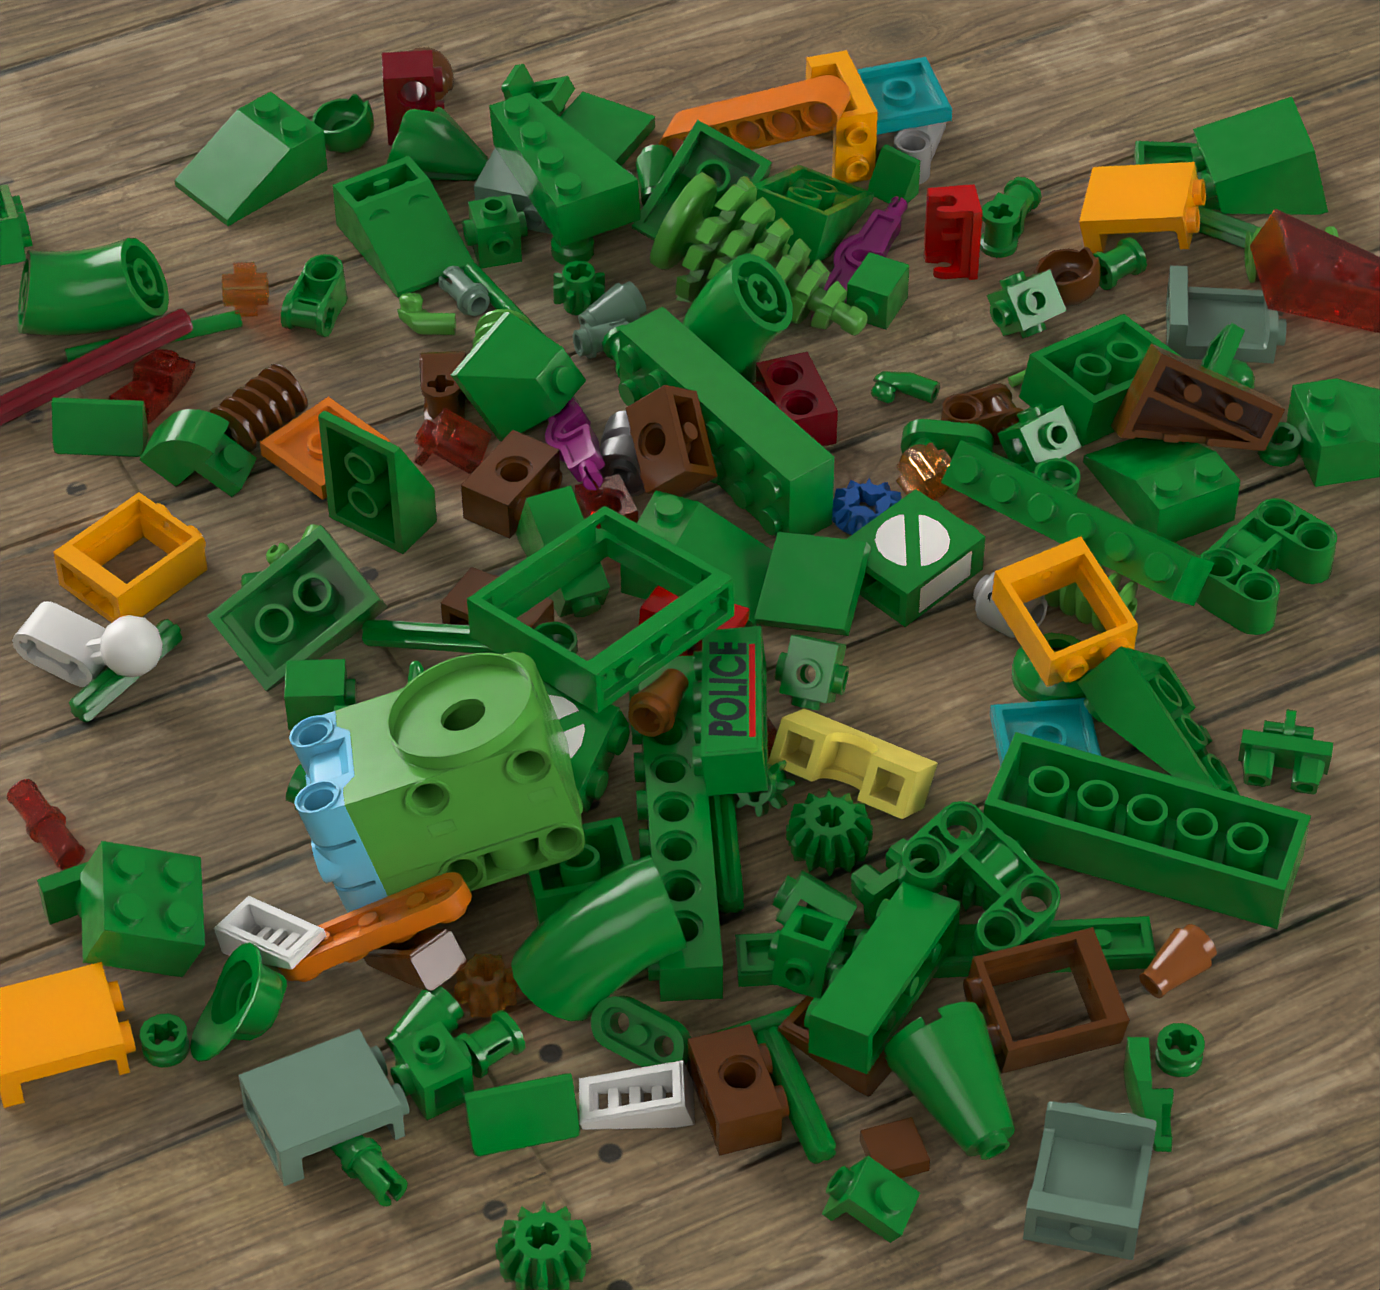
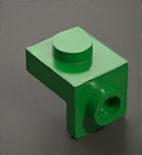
[501,64,575,115]
[822,1156,920,1243]

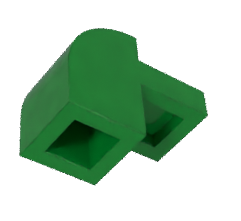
[139,409,257,497]

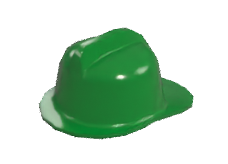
[190,942,287,1062]

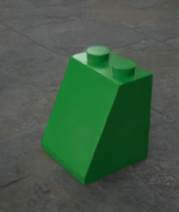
[1190,96,1328,215]

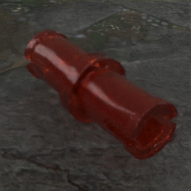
[7,779,86,870]

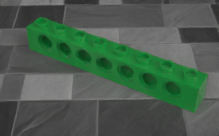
[629,656,723,1002]

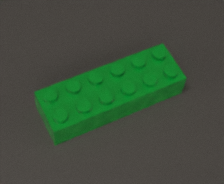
[617,307,835,537]
[983,732,1311,929]

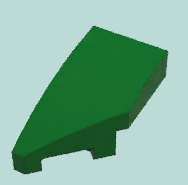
[1123,1037,1174,1152]

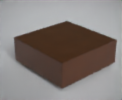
[860,1117,930,1179]

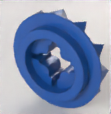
[832,477,902,535]

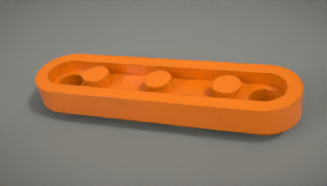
[278,872,472,982]

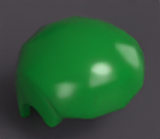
[312,94,374,154]

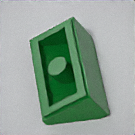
[52,397,149,457]
[464,1073,580,1156]

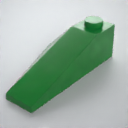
[1077,646,1240,795]

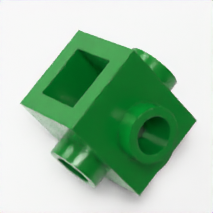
[462,195,528,269]
[986,270,1067,339]
[997,403,1081,472]
[775,635,849,710]
[768,904,848,999]
[390,1021,474,1120]

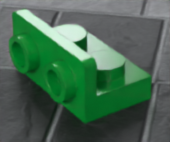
[772,870,857,925]

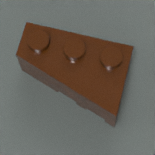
[1111,343,1285,451]

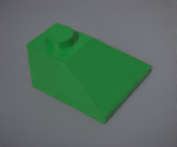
[451,312,586,441]

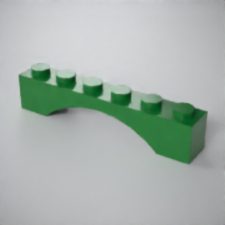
[941,440,1214,606]

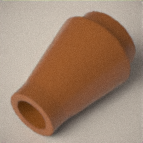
[628,668,689,737]
[1139,924,1217,999]

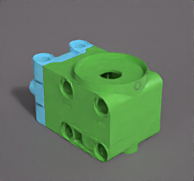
[289,652,585,913]

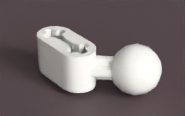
[12,602,163,687]

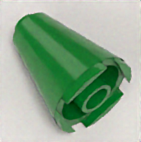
[884,1001,1015,1160]

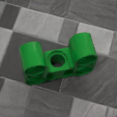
[1196,498,1337,635]
[897,801,1061,957]

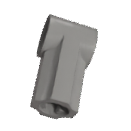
[894,122,947,184]

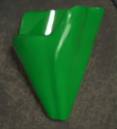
[387,107,489,181]

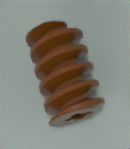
[209,363,308,452]

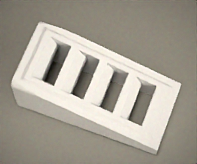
[214,896,326,970]
[579,1060,695,1130]

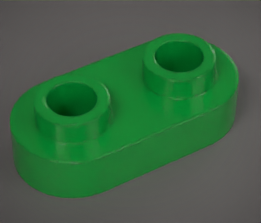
[900,419,994,467]
[591,996,691,1067]

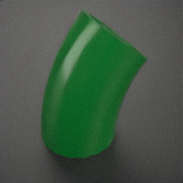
[17,238,169,336]
[682,253,793,383]
[511,854,687,1021]

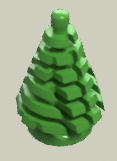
[650,172,867,336]

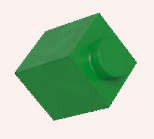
[847,252,910,330]
[284,659,357,730]

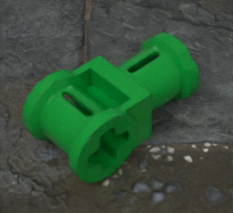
[980,177,1042,258]

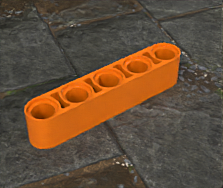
[659,75,851,156]

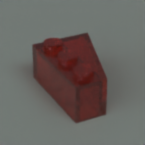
[1250,209,1380,333]

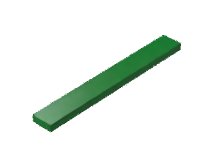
[735,916,1156,987]

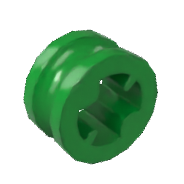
[1257,422,1301,467]
[139,1013,190,1068]
[1154,1023,1205,1078]

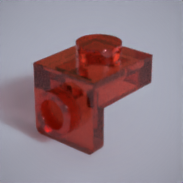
[413,407,492,475]

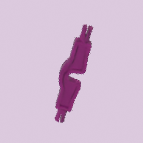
[810,196,908,321]
[545,396,605,490]

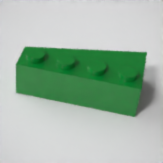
[489,92,641,247]

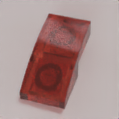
[109,349,195,425]

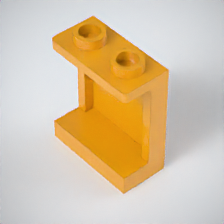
[806,50,878,183]
[1079,162,1206,254]
[0,962,136,1108]

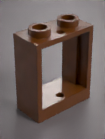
[963,927,1130,1074]

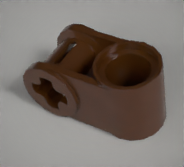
[419,351,466,432]
[941,383,1024,445]

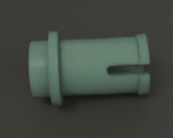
[438,266,490,316]
[573,318,629,359]

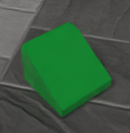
[868,144,920,204]

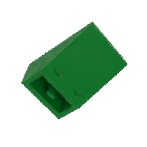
[333,156,474,298]

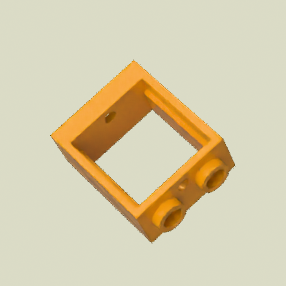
[53,492,208,623]
[992,536,1138,687]

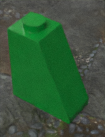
[516,485,610,618]

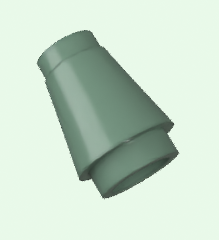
[578,281,647,327]

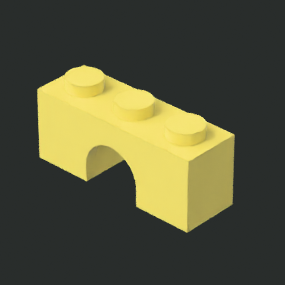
[768,708,938,819]

